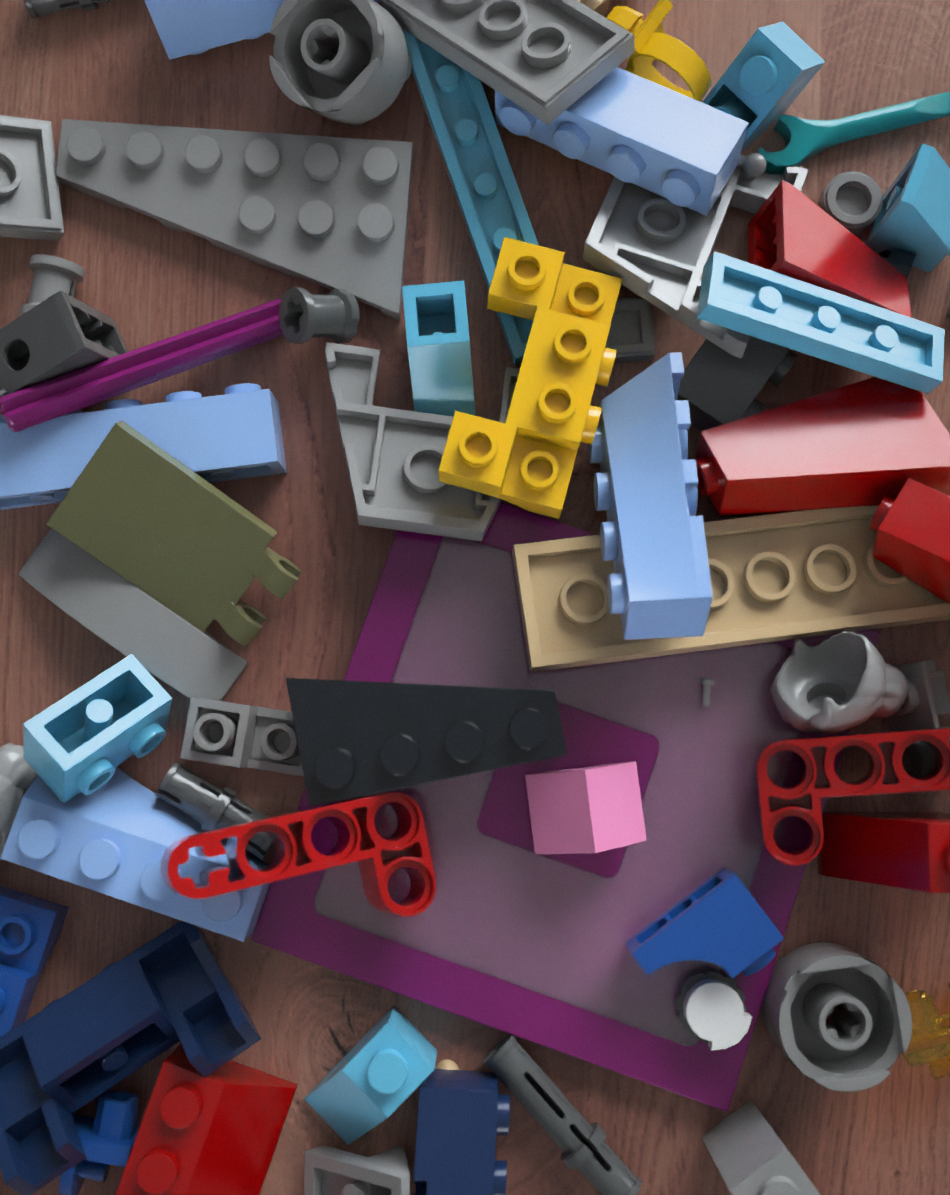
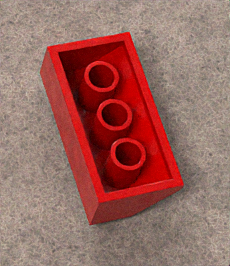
[116,1044,298,1195]

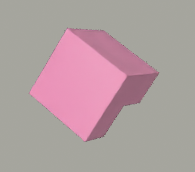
[525,761,647,855]

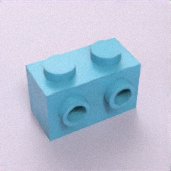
[23,654,172,804]

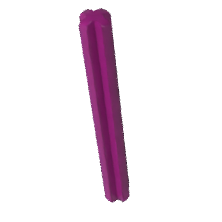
[0,298,283,432]

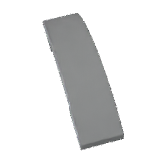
[18,528,250,701]

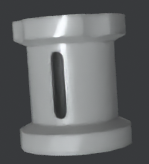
[19,254,85,317]

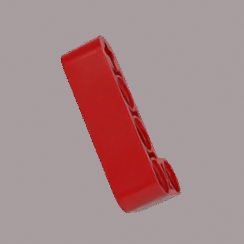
[757,727,950,866]
[161,792,436,917]

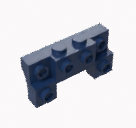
[0,921,261,1195]

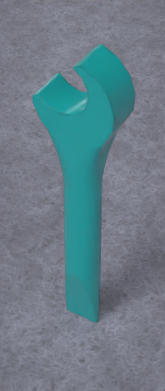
[757,91,950,175]

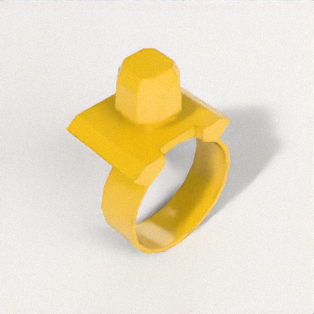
[606,0,712,102]

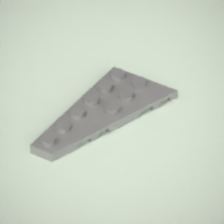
[56,119,414,321]

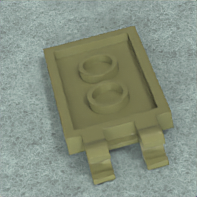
[46,420,302,647]

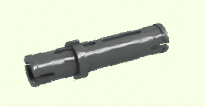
[482,1034,642,1195]

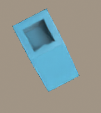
[702,22,825,153]
[402,281,476,417]

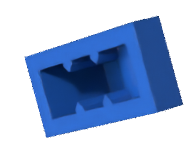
[624,867,785,979]

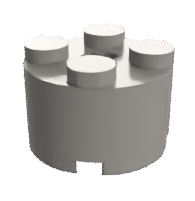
[269,0,413,127]
[762,942,912,1092]

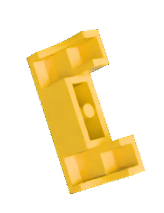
[438,237,623,519]

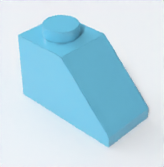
[865,143,950,273]
[304,1005,438,1145]

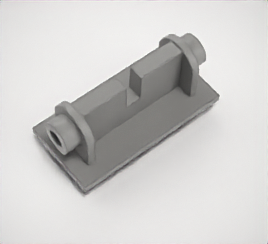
[889,659,950,778]

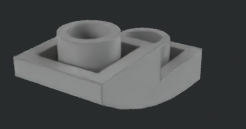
[180,697,304,777]

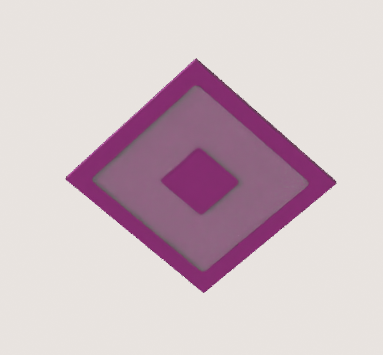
[251,502,880,1112]

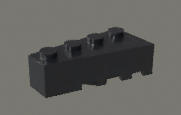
[286,678,568,807]

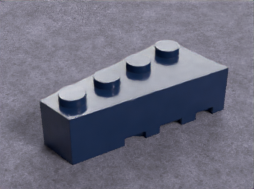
[414,1069,510,1195]

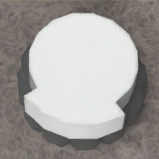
[674,968,752,1050]

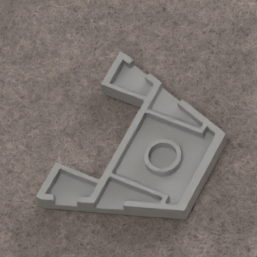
[583,166,808,359]
[325,342,520,541]

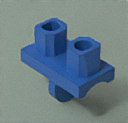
[59,1090,140,1195]

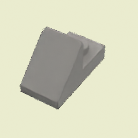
[304,1145,410,1195]

